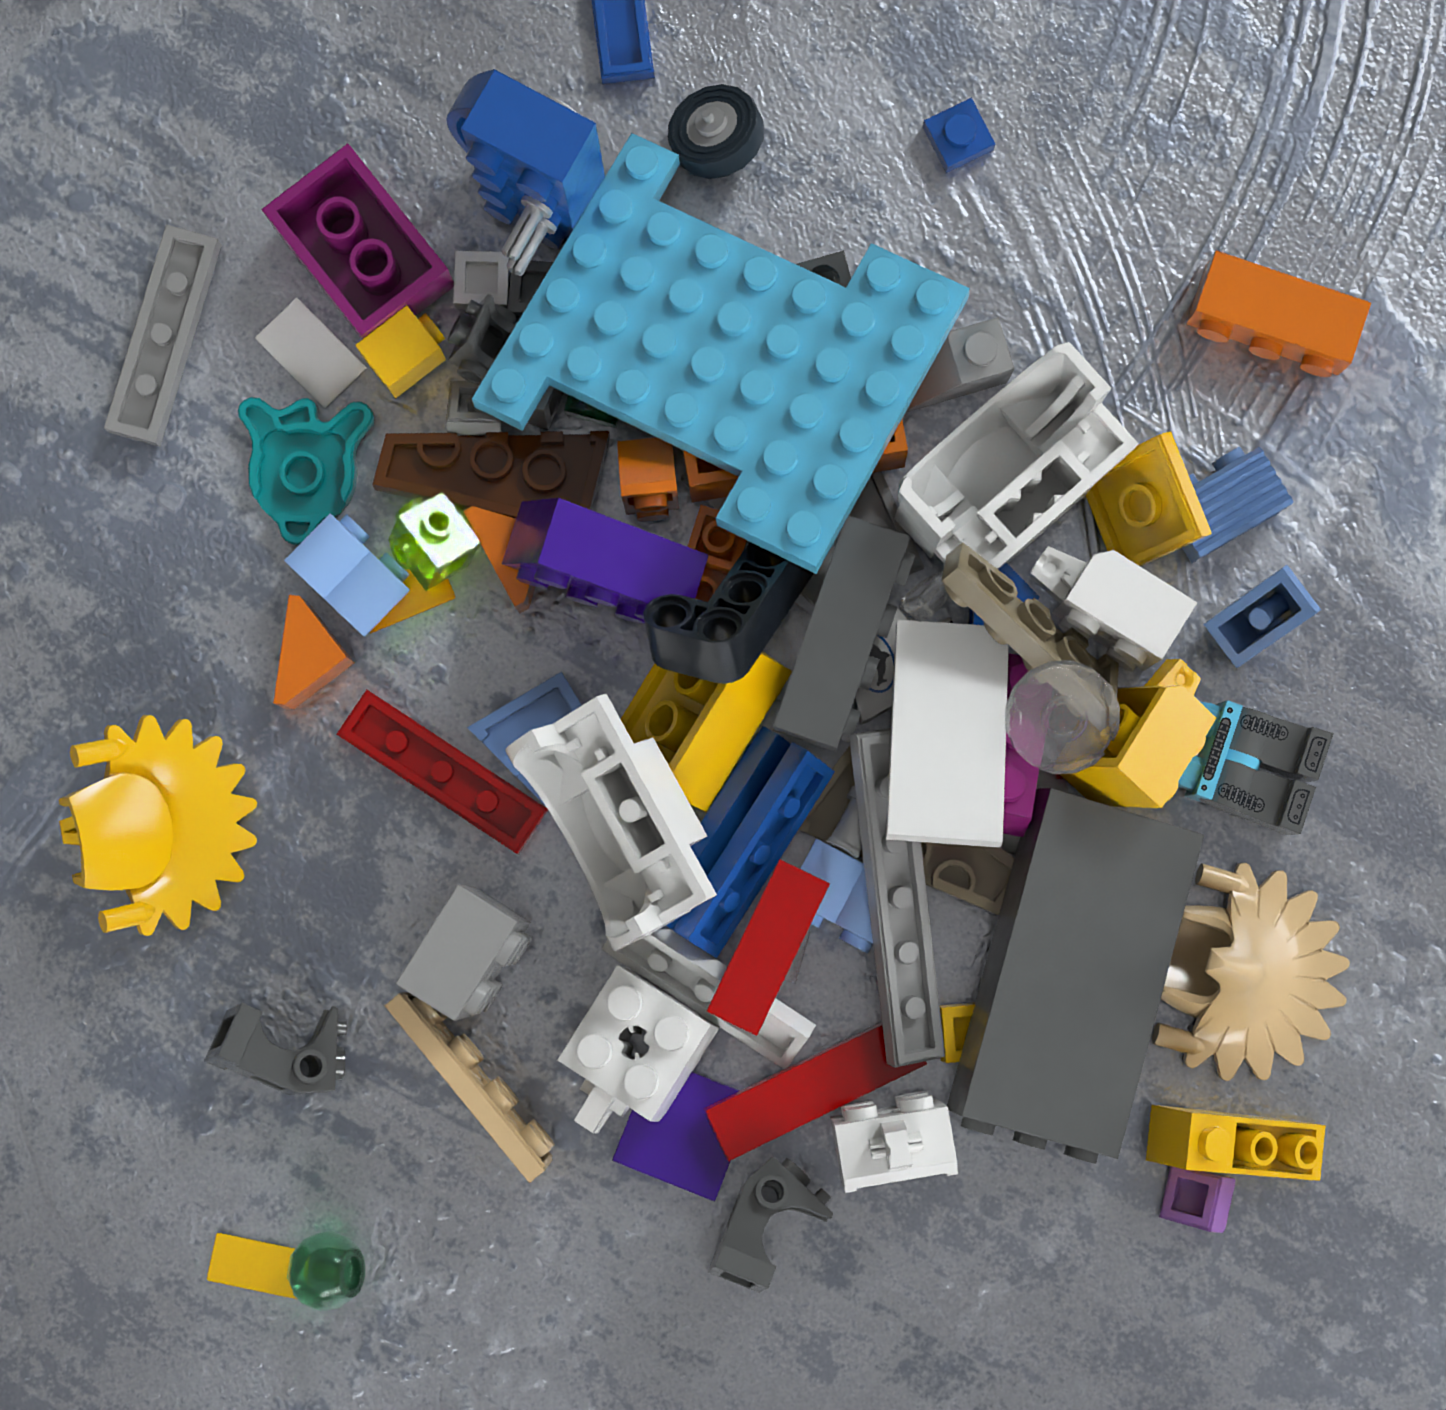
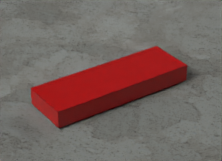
[706,859,830,1036]

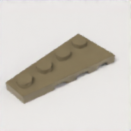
[941,542,1119,730]
[799,745,1014,915]

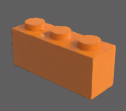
[1186,250,1371,377]

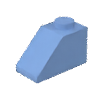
[1203,565,1321,669]

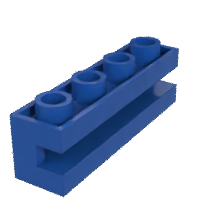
[666,726,835,958]

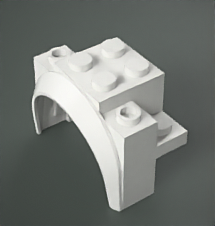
[894,342,1139,569]

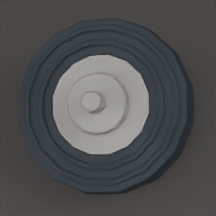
[668,84,764,179]

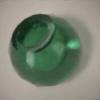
[287,1231,365,1311]

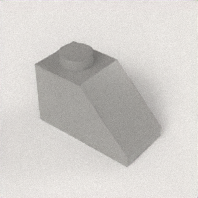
[905,317,1015,413]

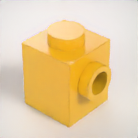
[355,305,446,399]

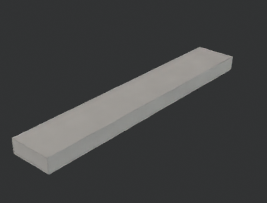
[849,728,945,1068]

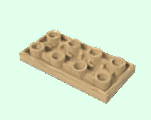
[384,992,555,1183]

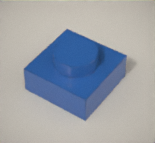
[922,97,996,173]

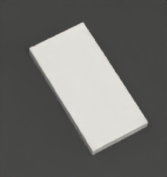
[886,619,1009,847]

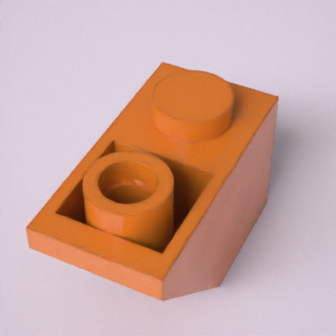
[617,437,679,522]

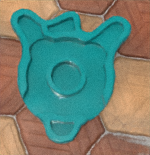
[238,397,375,546]

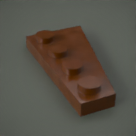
[372,431,610,519]

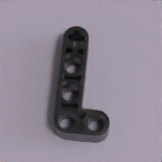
[643,542,814,684]

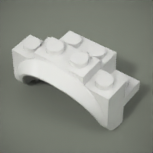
[505,694,717,952]

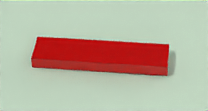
[336,689,548,855]
[703,1022,927,1161]

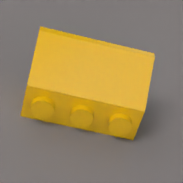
[621,651,792,812]

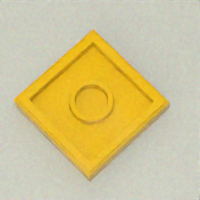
[1085,432,1212,567]

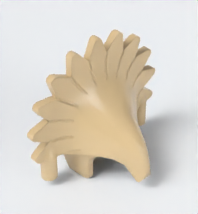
[1152,863,1350,1081]

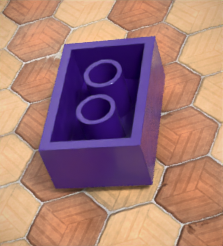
[502,498,709,624]

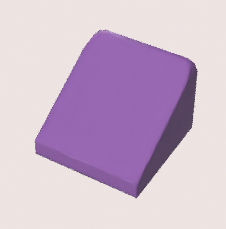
[1159,1166,1235,1233]

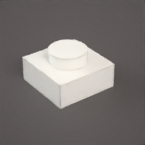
[453,251,510,309]

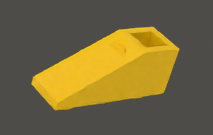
[1146,1105,1326,1181]

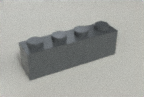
[773,516,916,752]

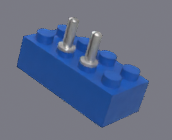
[446,69,605,276]

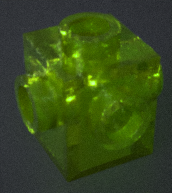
[388,492,481,591]

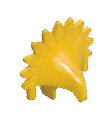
[59,715,257,936]

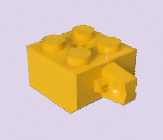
[1051,659,1216,808]

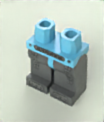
[1178,700,1334,835]

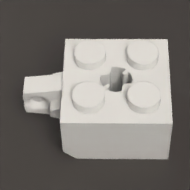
[1029,546,1198,672]
[558,965,720,1134]
[830,1091,958,1193]

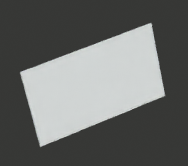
[255,298,367,408]

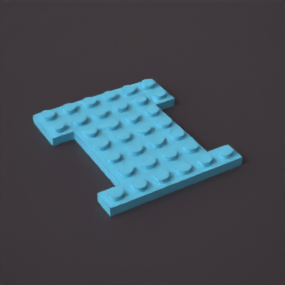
[472,133,970,574]

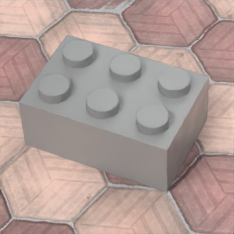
[395,885,532,1021]

